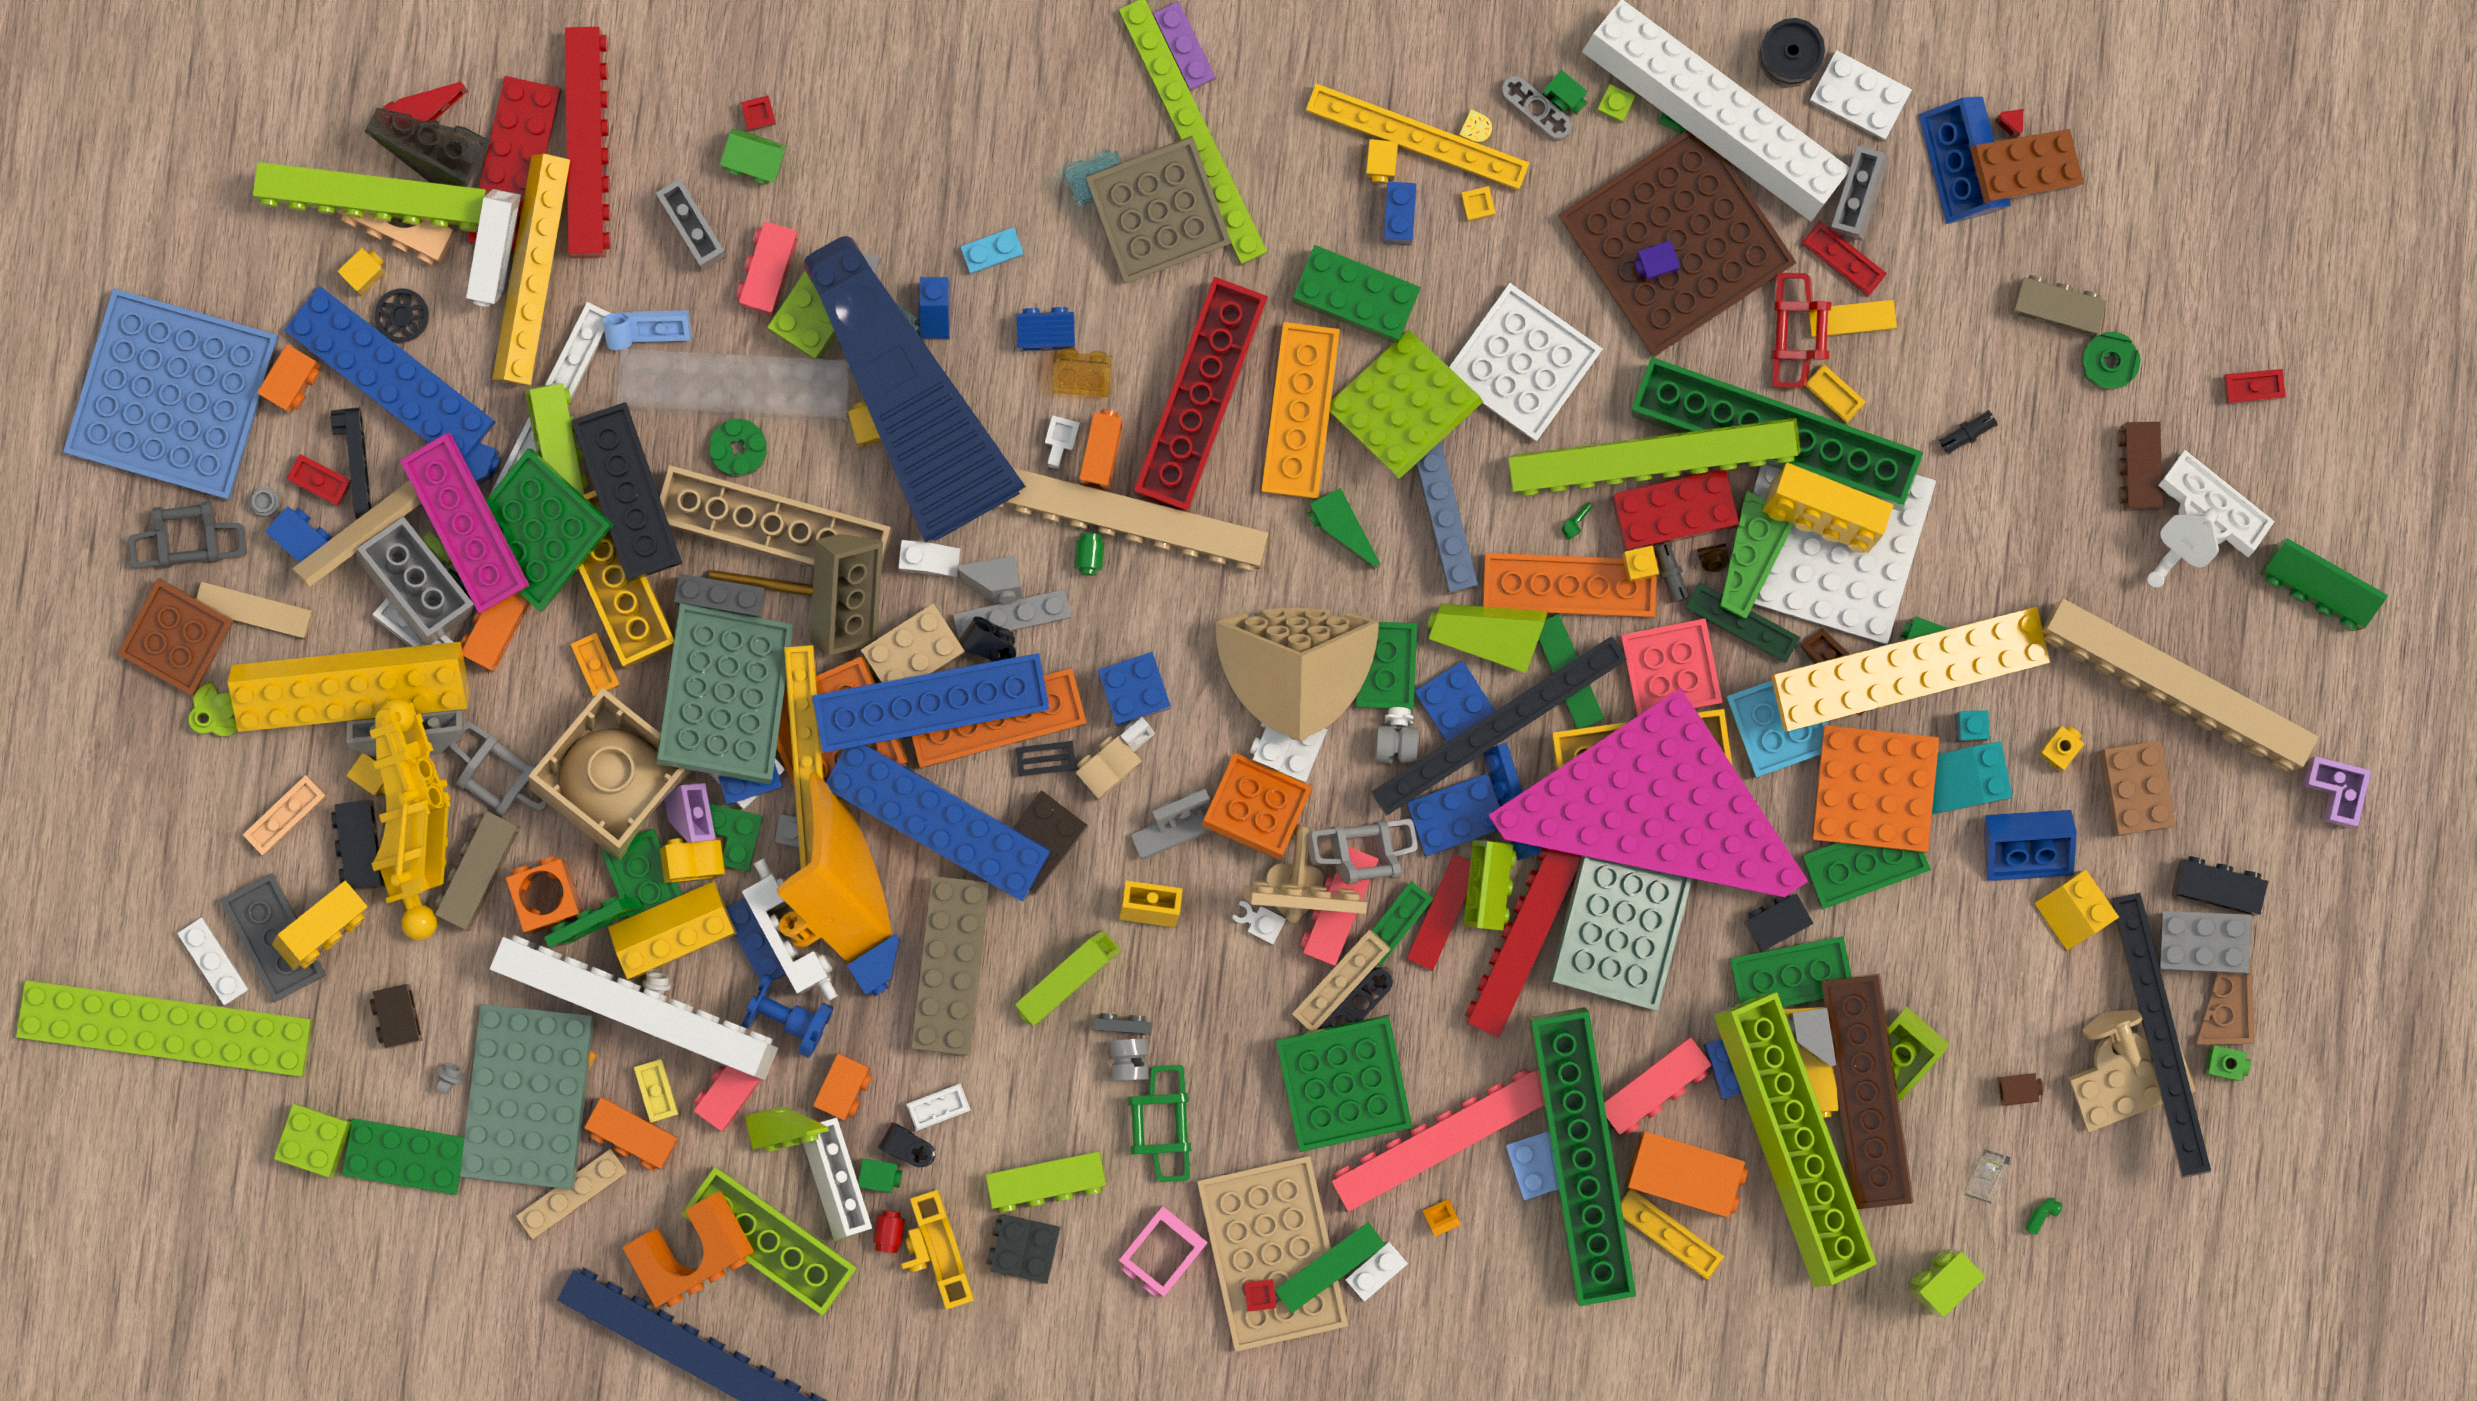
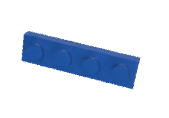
[1484,743,1542,860]

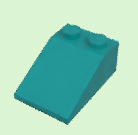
[1932,741,2013,815]

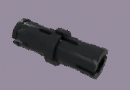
[1939,410,1998,455]

